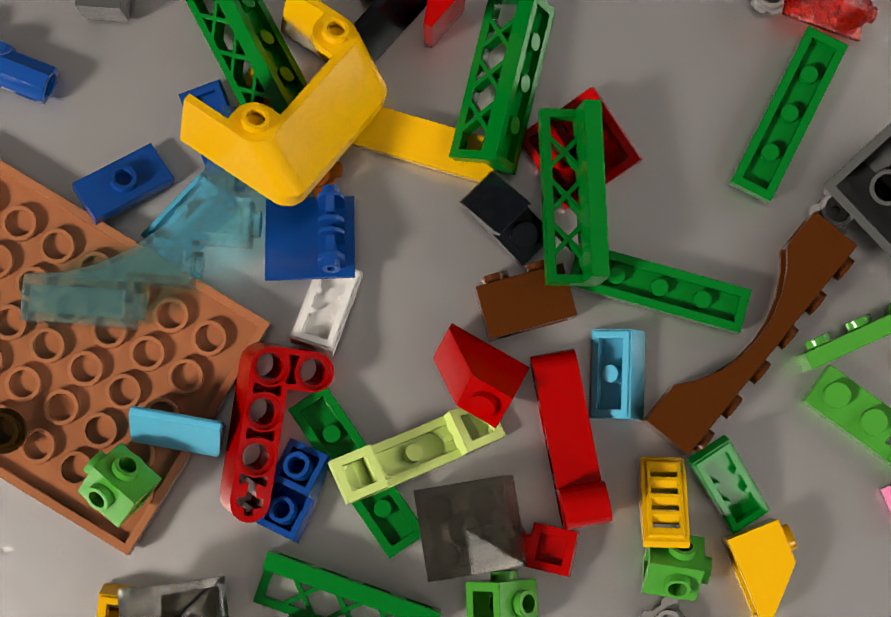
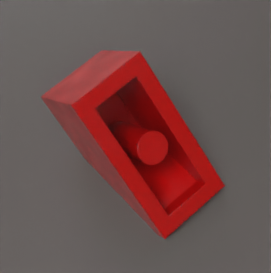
[433,323,530,428]

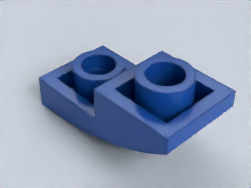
[256,438,331,544]

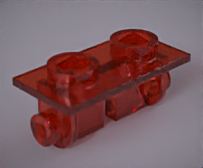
[782,0,878,42]

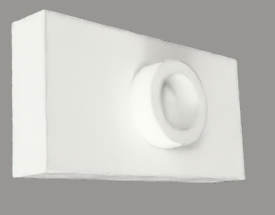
[290,269,363,356]

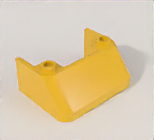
[180,0,387,206]

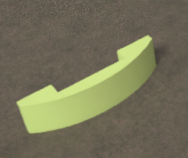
[328,407,506,505]

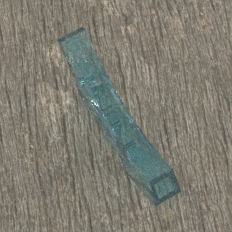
[20,106,263,331]

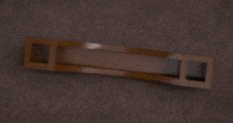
[641,211,858,455]

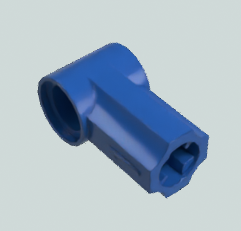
[0,41,59,105]

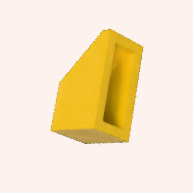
[721,518,797,617]

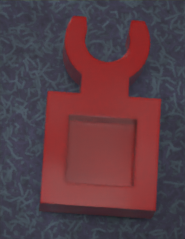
[496,522,580,577]

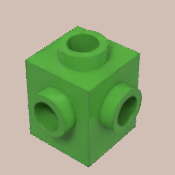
[77,443,162,528]
[642,535,712,601]
[466,570,538,617]

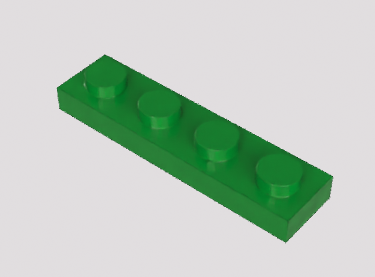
[728,26,849,204]
[569,250,752,334]
[288,387,427,559]

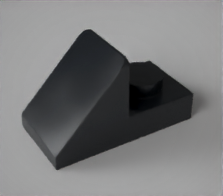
[460,171,543,266]

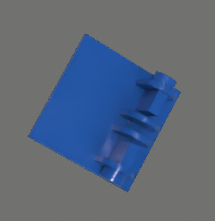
[265,184,355,281]

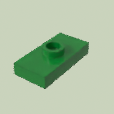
[687,435,770,535]

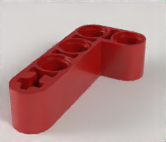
[220,342,334,523]
[530,348,613,531]

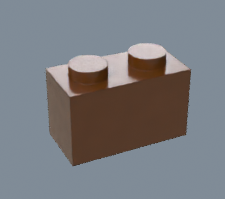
[475,260,577,342]

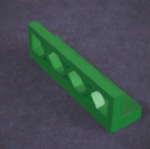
[186,0,307,114]
[449,0,555,175]
[538,99,610,286]
[253,550,441,617]

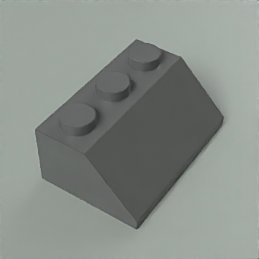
[823,123,891,257]

